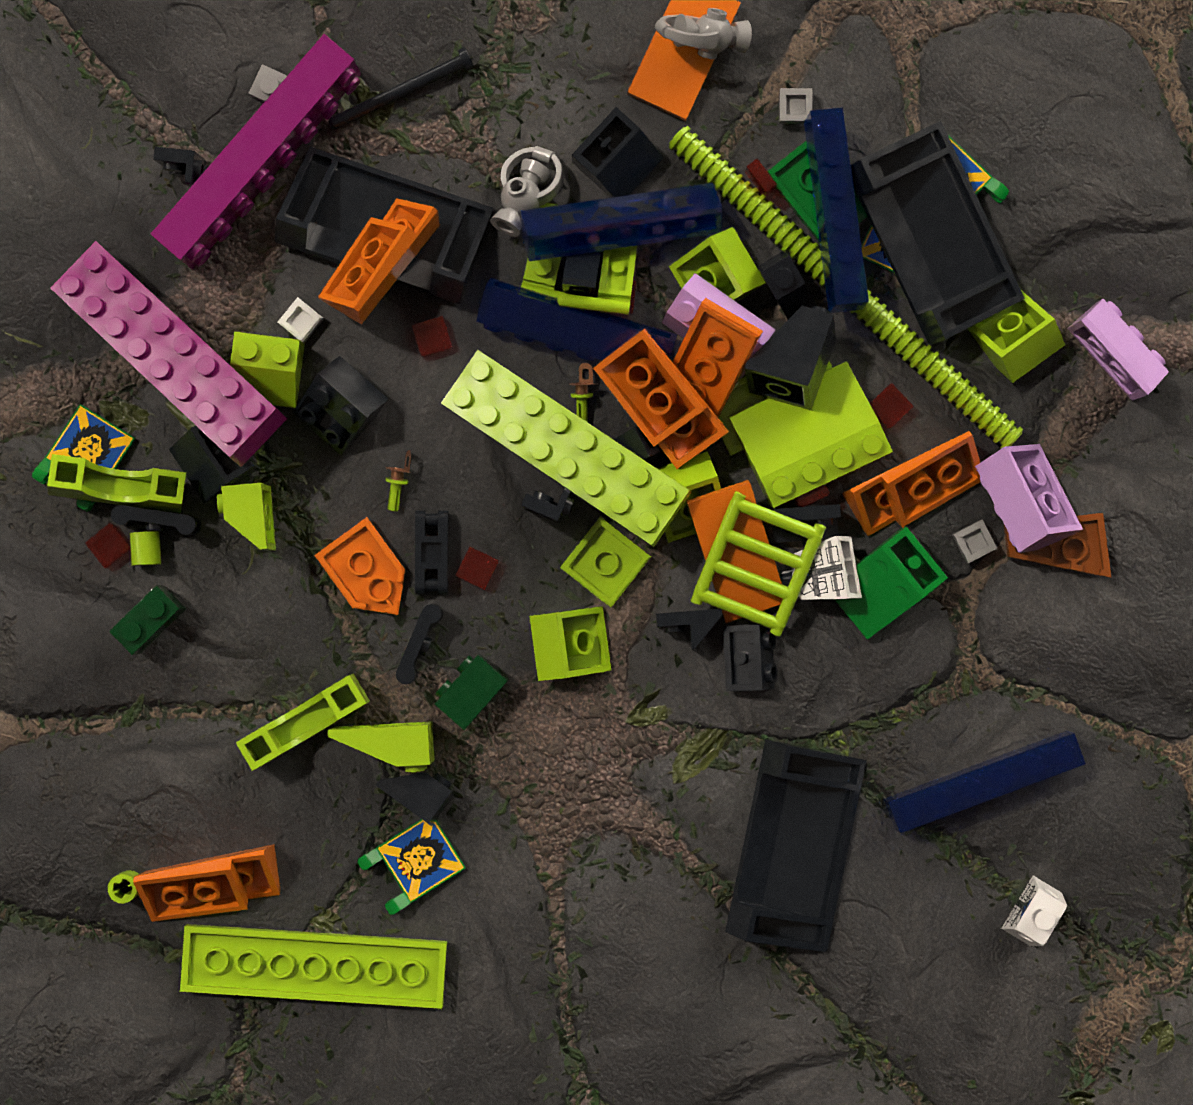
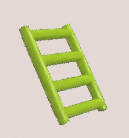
[690,491,826,637]

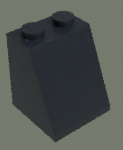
[745,306,836,410]

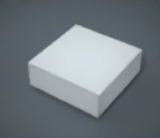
[277,297,324,343]

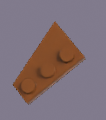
[1004,513,1111,578]

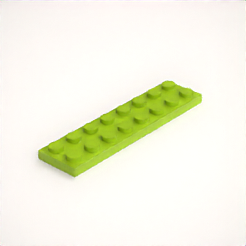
[441,350,691,547]
[180,924,447,1009]

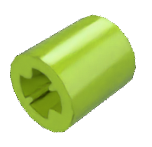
[130,531,161,566]
[108,870,139,904]

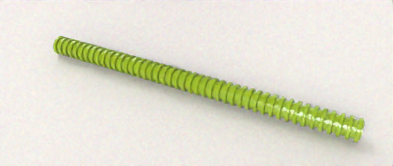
[669,126,1023,449]

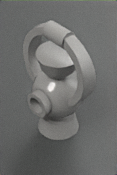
[655,8,752,59]
[490,146,564,237]

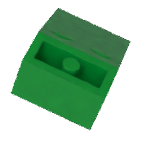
[834,526,948,640]

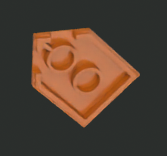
[314,517,405,615]

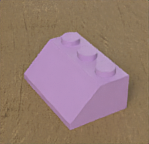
[662,273,775,378]
[1067,299,1169,401]
[975,444,1083,553]

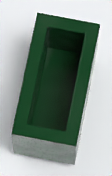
[109,585,186,655]
[435,654,509,730]

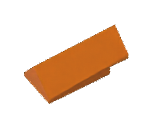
[318,198,440,325]
[593,329,729,469]
[842,431,981,536]
[133,844,280,922]

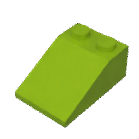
[328,721,435,772]

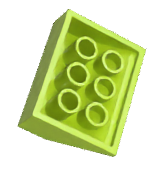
[728,361,893,508]

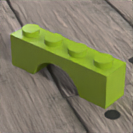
[47,454,186,513]
[236,674,370,771]

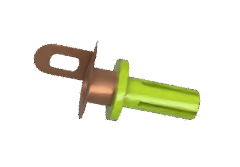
[569,363,595,422]
[385,450,411,512]

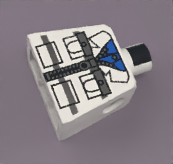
[781,536,862,600]
[1001,876,1067,946]

